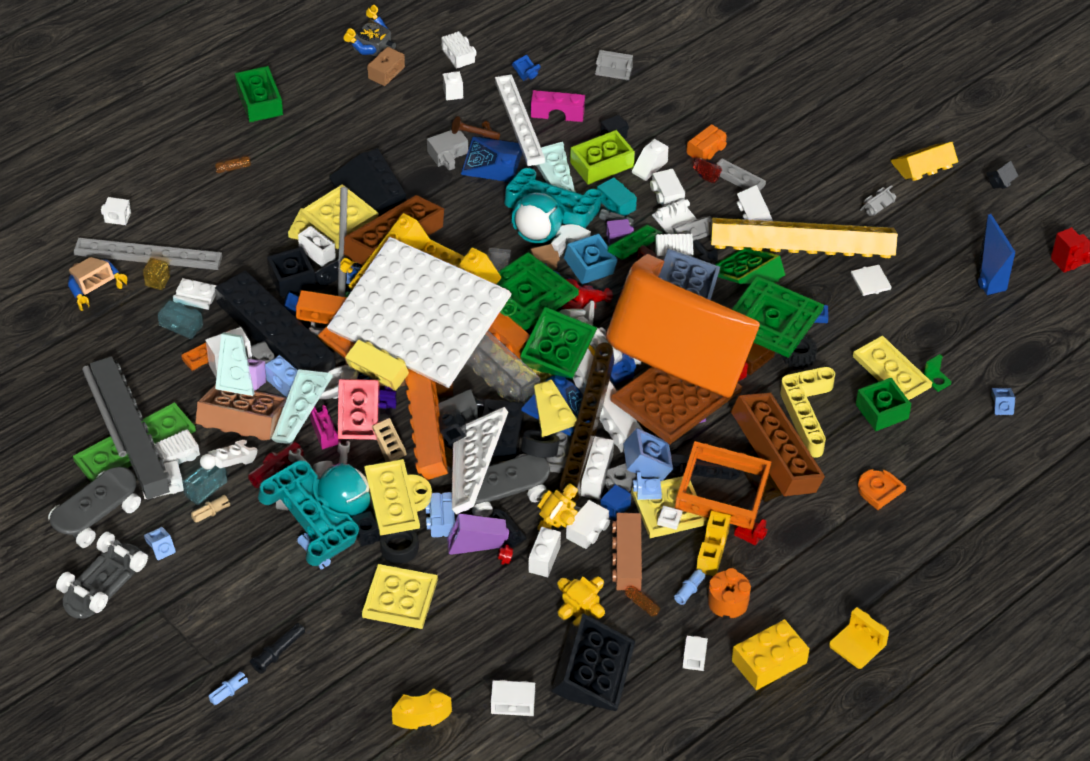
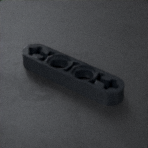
[670,454,740,480]

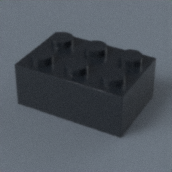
[482,399,524,461]

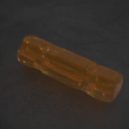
[215,156,251,173]
[625,586,660,617]

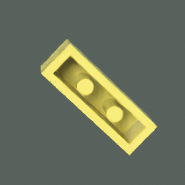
[345,340,409,391]

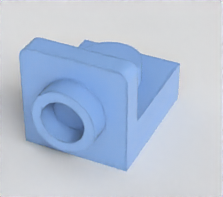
[633,472,662,500]
[144,527,176,560]

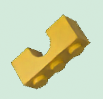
[697,511,731,576]

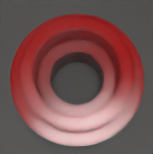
[497,545,513,565]

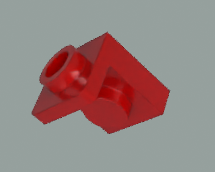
[734,519,768,546]

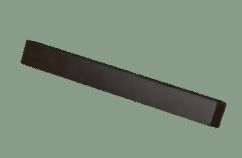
[560,343,615,502]

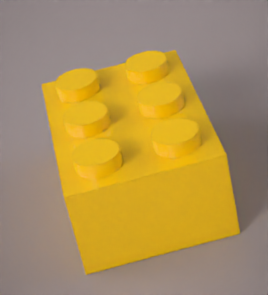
[732,619,810,690]

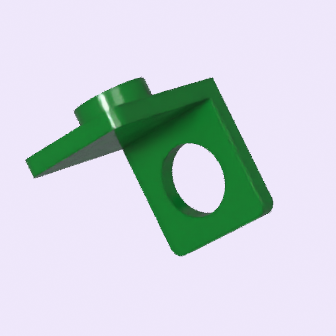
[924,354,952,392]

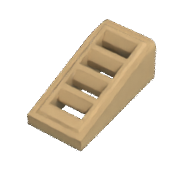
[372,418,407,462]

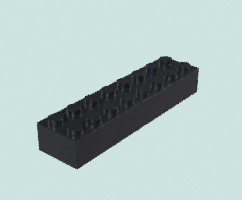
[215,271,335,373]

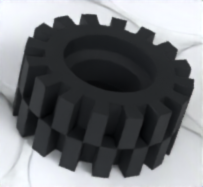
[782,335,817,369]

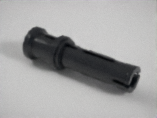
[250,623,305,674]

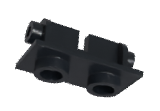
[315,259,347,289]
[492,509,527,548]

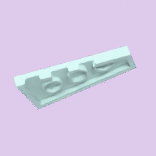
[536,142,575,192]
[272,369,333,444]

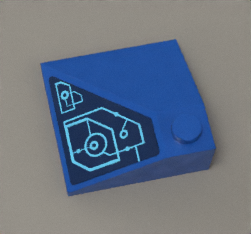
[461,136,522,182]
[978,214,1015,295]
[521,375,591,436]

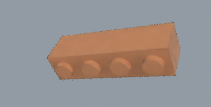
[612,513,642,591]

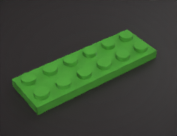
[73,402,196,482]

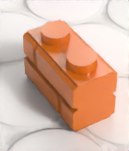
[687,124,727,163]

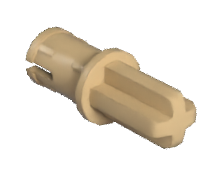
[191,495,230,522]

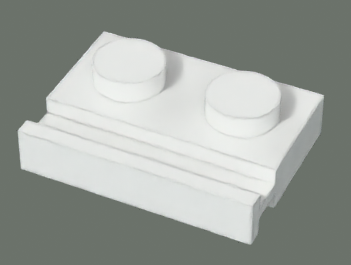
[173,278,217,310]

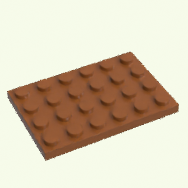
[611,367,742,445]

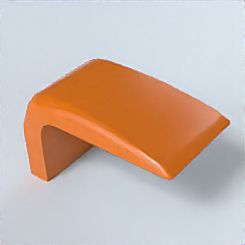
[606,254,760,398]

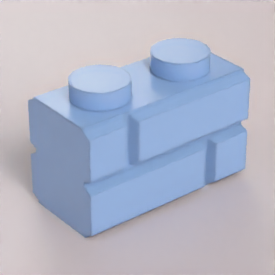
[426,492,455,537]

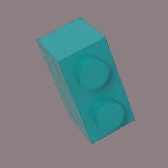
[597,177,637,216]

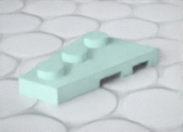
[215,332,255,396]

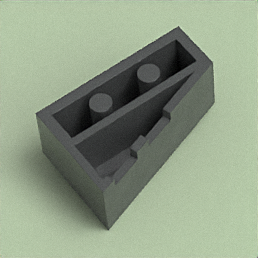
[439,389,478,439]

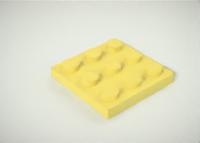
[301,184,378,244]
[631,476,707,538]
[362,564,438,629]

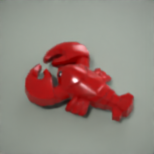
[560,278,613,310]

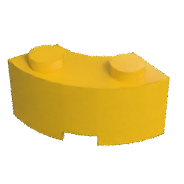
[392,689,452,729]

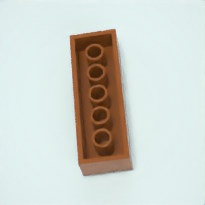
[344,195,444,265]
[731,393,825,496]

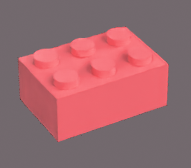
[338,379,380,440]

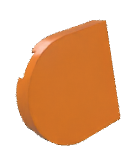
[858,469,906,510]

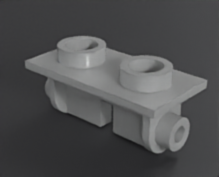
[860,185,896,216]

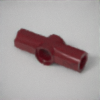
[248,442,304,488]

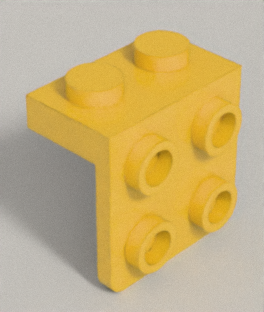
[829,607,889,669]

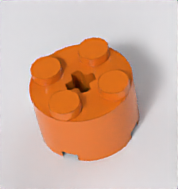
[708,568,751,618]

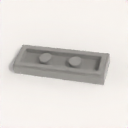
[712,159,766,191]

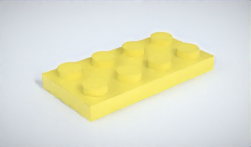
[853,336,932,400]

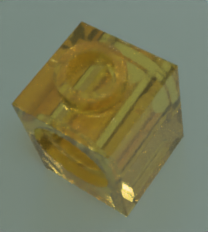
[143,258,170,290]

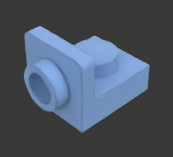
[991,388,1015,415]

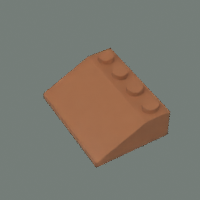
[196,384,287,440]

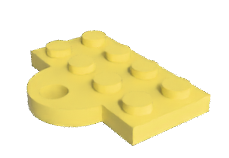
[364,459,432,536]

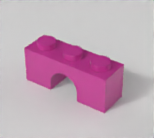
[531,90,585,122]

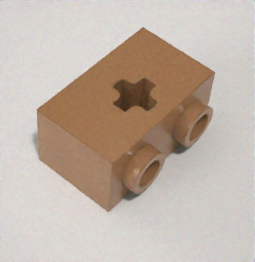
[367,47,405,86]

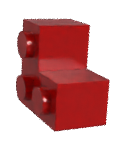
[1051,227,1090,273]

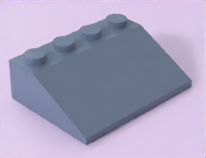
[659,249,720,300]

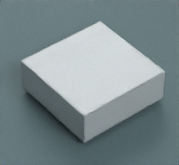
[657,505,683,530]

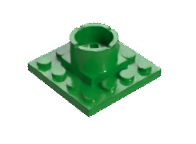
[496,252,579,331]
[732,276,824,358]

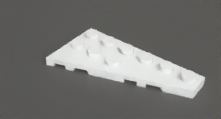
[452,407,508,514]

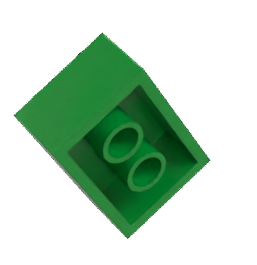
[235,66,283,122]

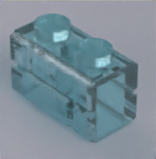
[158,300,203,339]
[183,465,227,505]

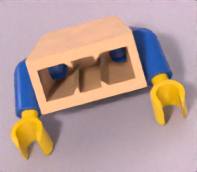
[68,257,127,311]

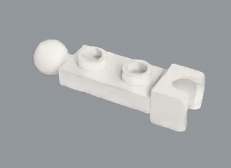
[200,440,257,470]

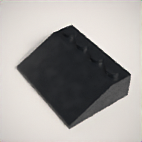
[329,148,406,217]
[552,613,636,711]

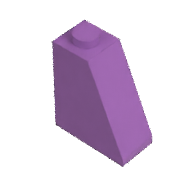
[447,514,509,555]

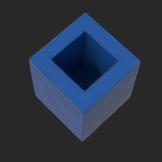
[601,484,631,521]

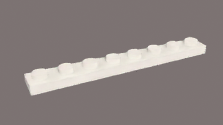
[495,74,545,166]

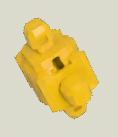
[537,484,578,531]
[557,576,605,620]

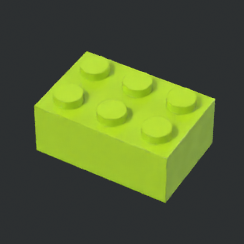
[570,130,635,184]

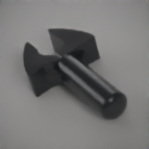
[693,239,718,264]

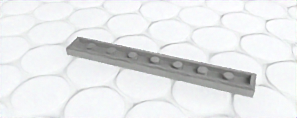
[74,238,222,270]

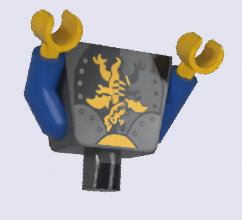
[344,5,396,57]

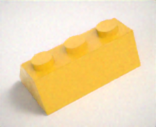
[891,142,958,181]

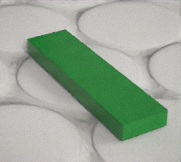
[607,225,662,260]

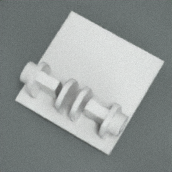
[652,199,697,235]

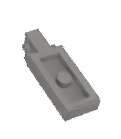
[673,216,717,241]

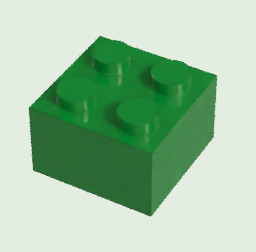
[856,378,911,432]

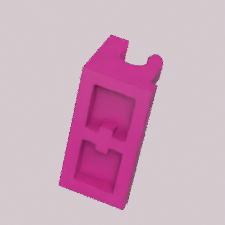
[310,405,341,449]

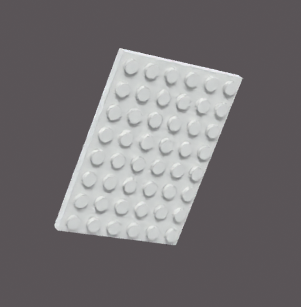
[327,237,512,388]

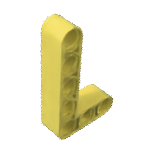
[780,367,835,457]

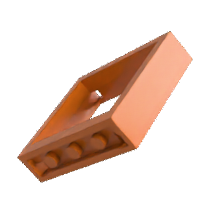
[675,441,772,530]

